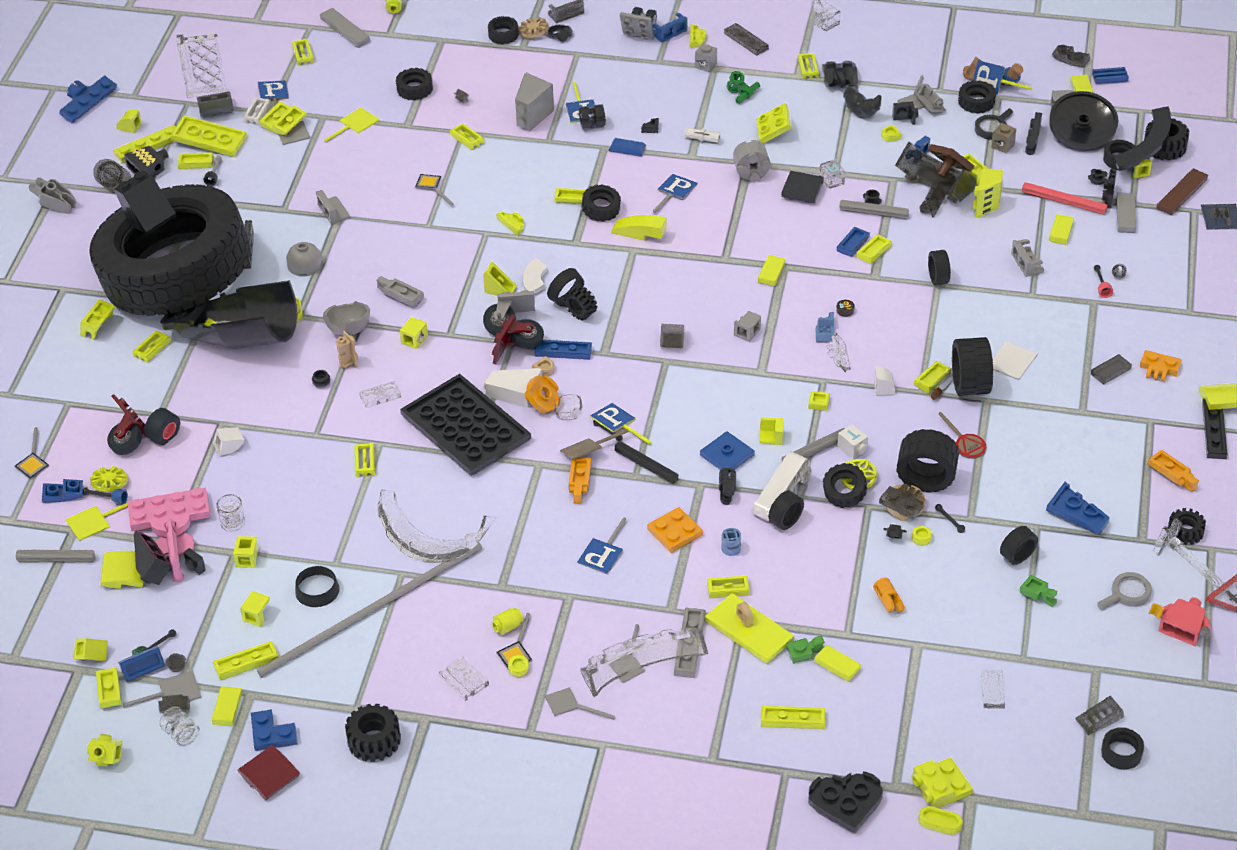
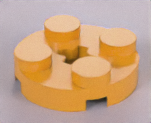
[524,375,561,414]

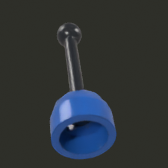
[82,488,128,505]

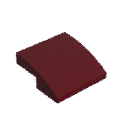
[237,745,300,801]

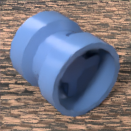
[721,528,741,556]

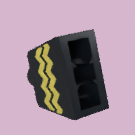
[124,146,169,178]

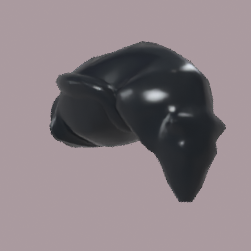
[843,87,882,118]

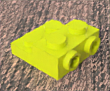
[911,757,973,808]

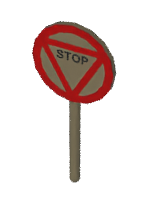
[938,412,986,459]

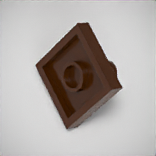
[928,144,974,179]

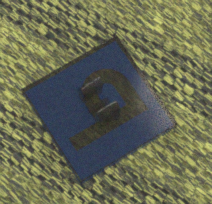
[1200,204,1237,230]

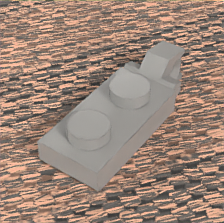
[376,276,424,307]

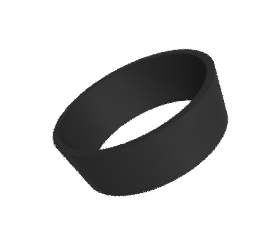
[547,268,585,306]
[295,566,340,607]

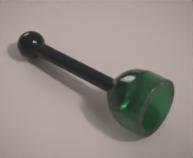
[132,629,176,655]

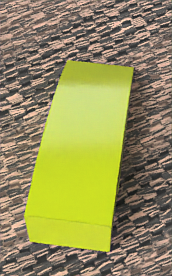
[611,215,667,241]

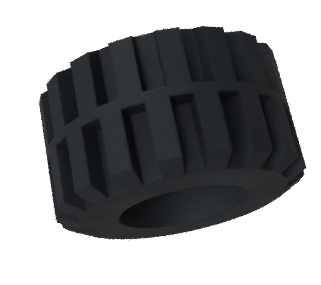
[1144,118,1189,161]
[345,703,401,762]

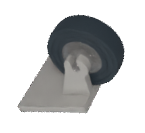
[483,290,535,336]

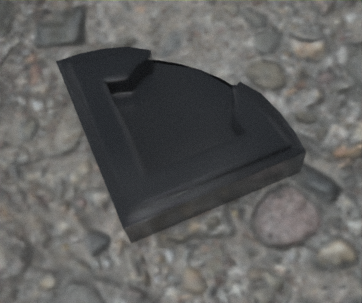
[641,118,659,133]

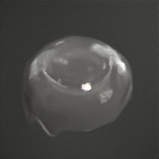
[554,394,583,422]

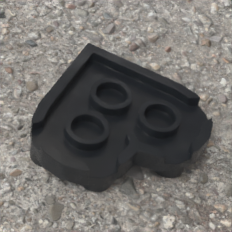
[808,771,883,834]

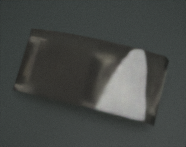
[1052,45,1090,68]

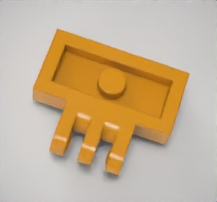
[1140,350,1182,382]

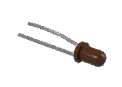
[930,368,953,400]

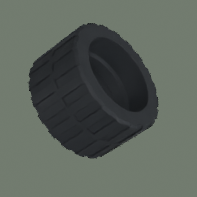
[951,337,993,396]
[896,429,959,493]

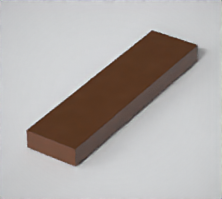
[1156,168,1208,216]

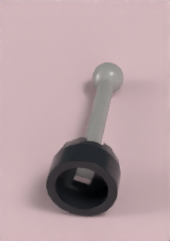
[203,156,222,186]

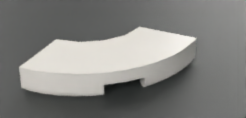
[523,258,548,295]

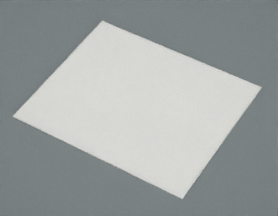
[993,341,1038,379]

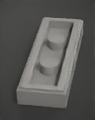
[1116,192,1136,233]

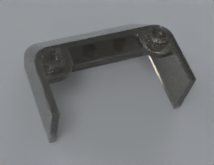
[895,141,978,204]

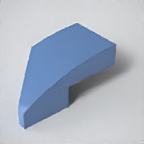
[815,312,835,342]

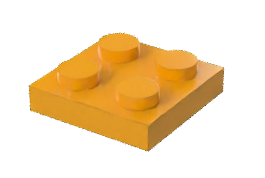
[647,507,703,553]

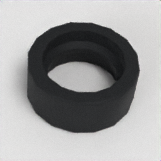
[488,16,519,44]
[1103,139,1136,170]
[928,250,951,285]
[768,490,804,530]
[1000,526,1038,565]
[1101,727,1144,770]

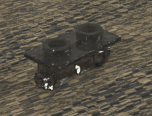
[919,182,946,218]

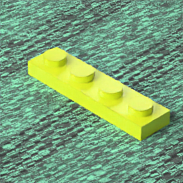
[113,125,176,164]

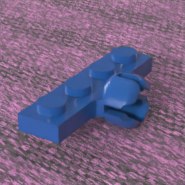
[59,75,117,123]

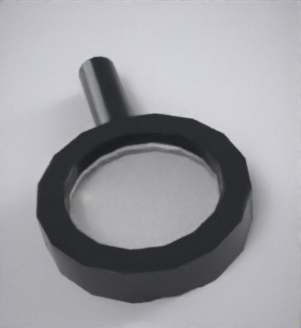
[974,108,1013,140]

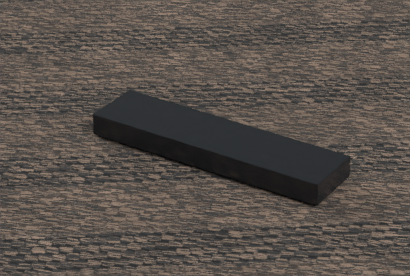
[1202,398,1228,459]

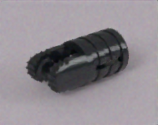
[719,468,736,505]

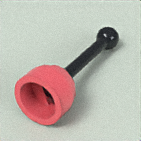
[1094,265,1113,298]

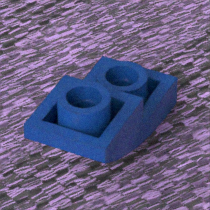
[42,479,83,503]

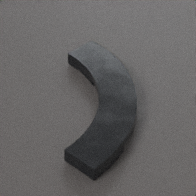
[1114,106,1171,171]

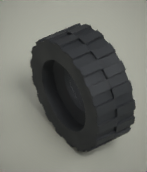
[396,68,433,101]
[958,80,996,114]
[582,184,621,222]
[822,463,867,508]

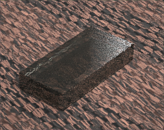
[1090,354,1132,385]

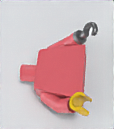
[1148,597,1211,647]

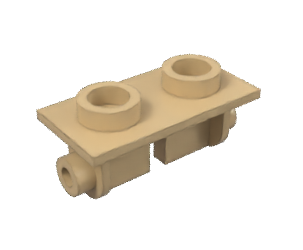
[336,330,358,369]

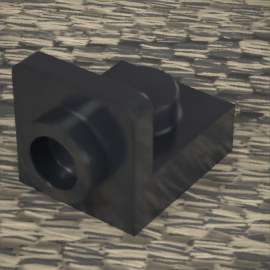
[892,101,919,125]

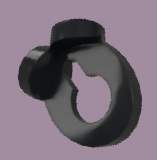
[547,24,573,42]

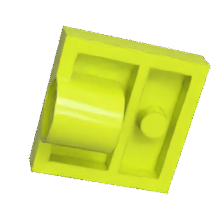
[756,103,792,143]

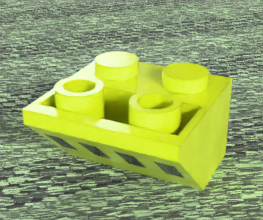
[973,168,1003,218]

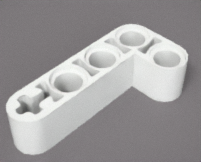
[752,451,812,522]

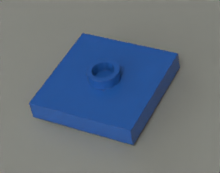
[700,431,755,474]

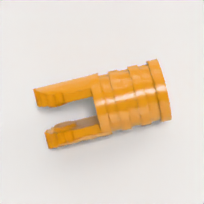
[873,577,905,613]

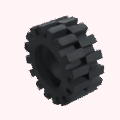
[563,285,598,321]
[1167,508,1206,545]

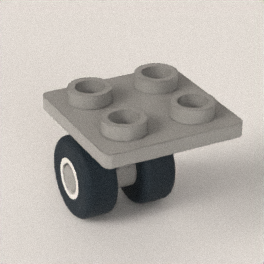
[619,7,657,39]

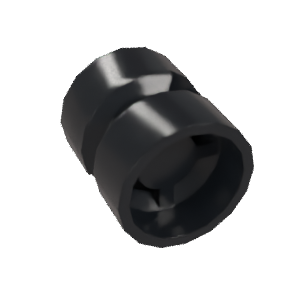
[579,104,606,129]

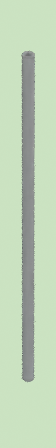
[257,542,482,677]

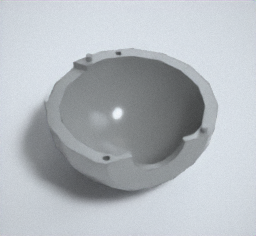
[323,301,370,336]

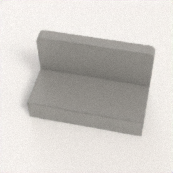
[316,190,350,225]

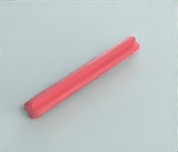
[1022,182,1107,214]

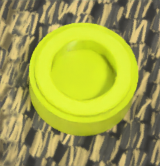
[912,526,932,546]
[508,655,529,677]

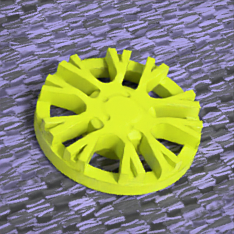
[90,466,127,492]

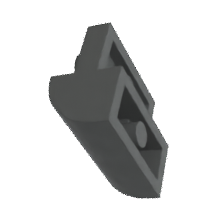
[196,91,234,117]

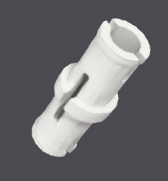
[685,127,721,143]

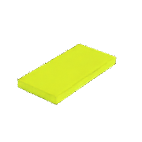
[171,115,247,157]
[705,593,794,664]

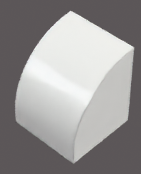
[874,366,895,396]
[213,427,245,456]

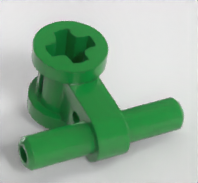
[726,71,760,104]

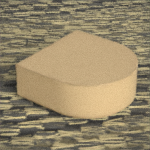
[532,356,555,376]
[736,602,753,628]

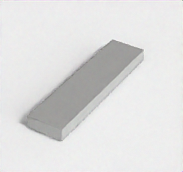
[320,8,370,48]
[674,607,706,678]

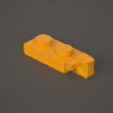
[1147,450,1199,492]
[569,458,591,503]

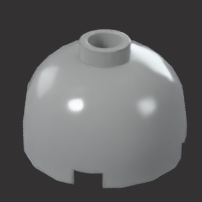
[286,242,322,276]

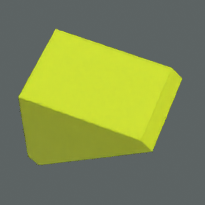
[483,261,517,296]

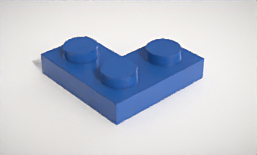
[251,709,298,751]

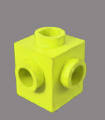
[87,734,123,766]

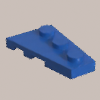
[1046,482,1110,535]

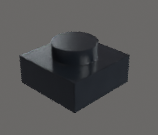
[183,548,206,575]

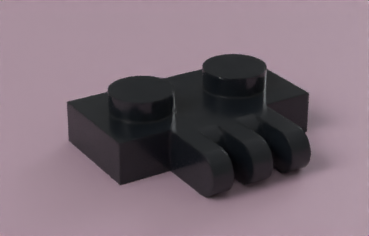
[1102,169,1117,209]

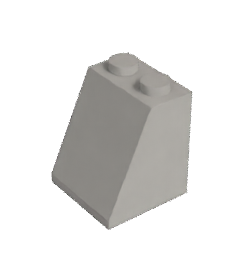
[515,72,554,131]

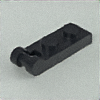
[1025,112,1042,155]

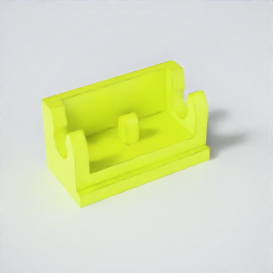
[80,299,115,340]

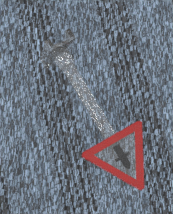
[1153,518,1237,612]

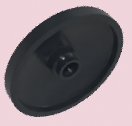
[1049,91,1118,151]

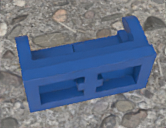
[653,13,688,43]

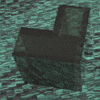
[660,324,686,348]

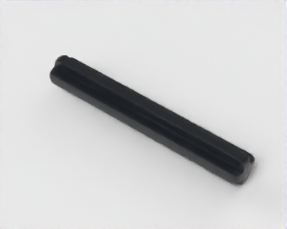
[614,441,679,484]

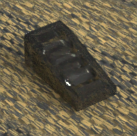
[1075,695,1124,735]

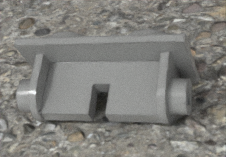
[914,84,946,113]

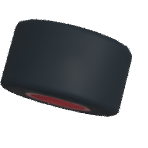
[144,408,181,445]

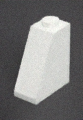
[483,368,542,407]

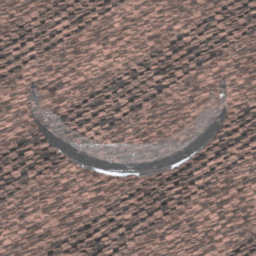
[377,489,496,563]
[580,627,708,697]

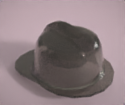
[93,159,132,194]

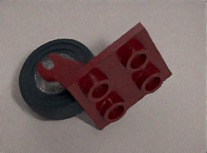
[492,315,544,365]
[107,394,147,455]

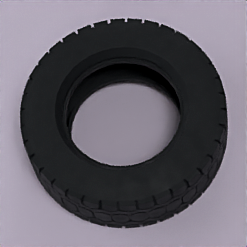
[89,184,251,316]

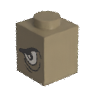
[991,123,1016,154]

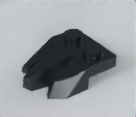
[822,60,858,88]

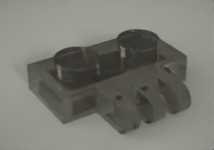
[879,483,924,520]

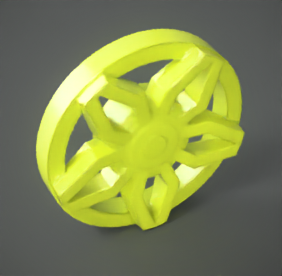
[841,459,877,490]

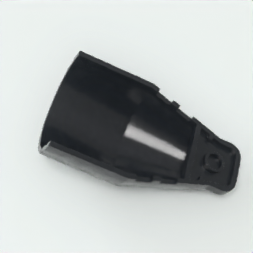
[160,280,298,349]

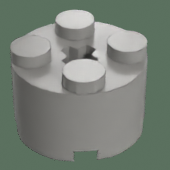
[733,140,771,182]

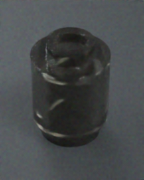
[158,694,190,717]

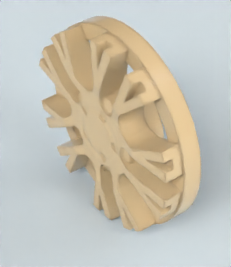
[519,17,549,38]

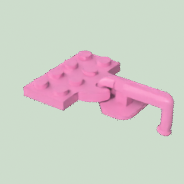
[128,487,210,582]

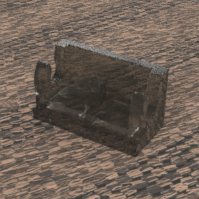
[548,0,584,23]

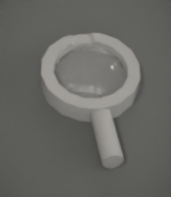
[1097,572,1152,609]

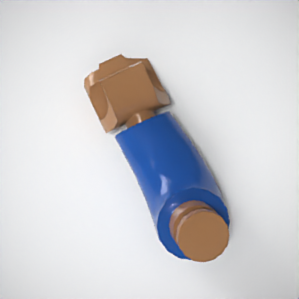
[963,56,1023,86]

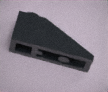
[134,531,172,585]

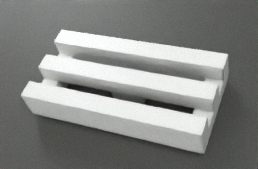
[243,98,271,125]

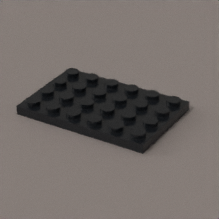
[400,373,531,476]

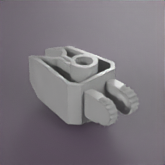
[28,177,76,213]

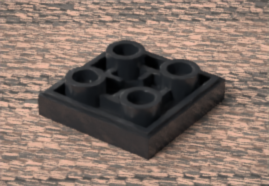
[781,171,824,203]

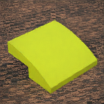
[259,101,307,135]
[1198,383,1237,410]
[100,551,144,589]

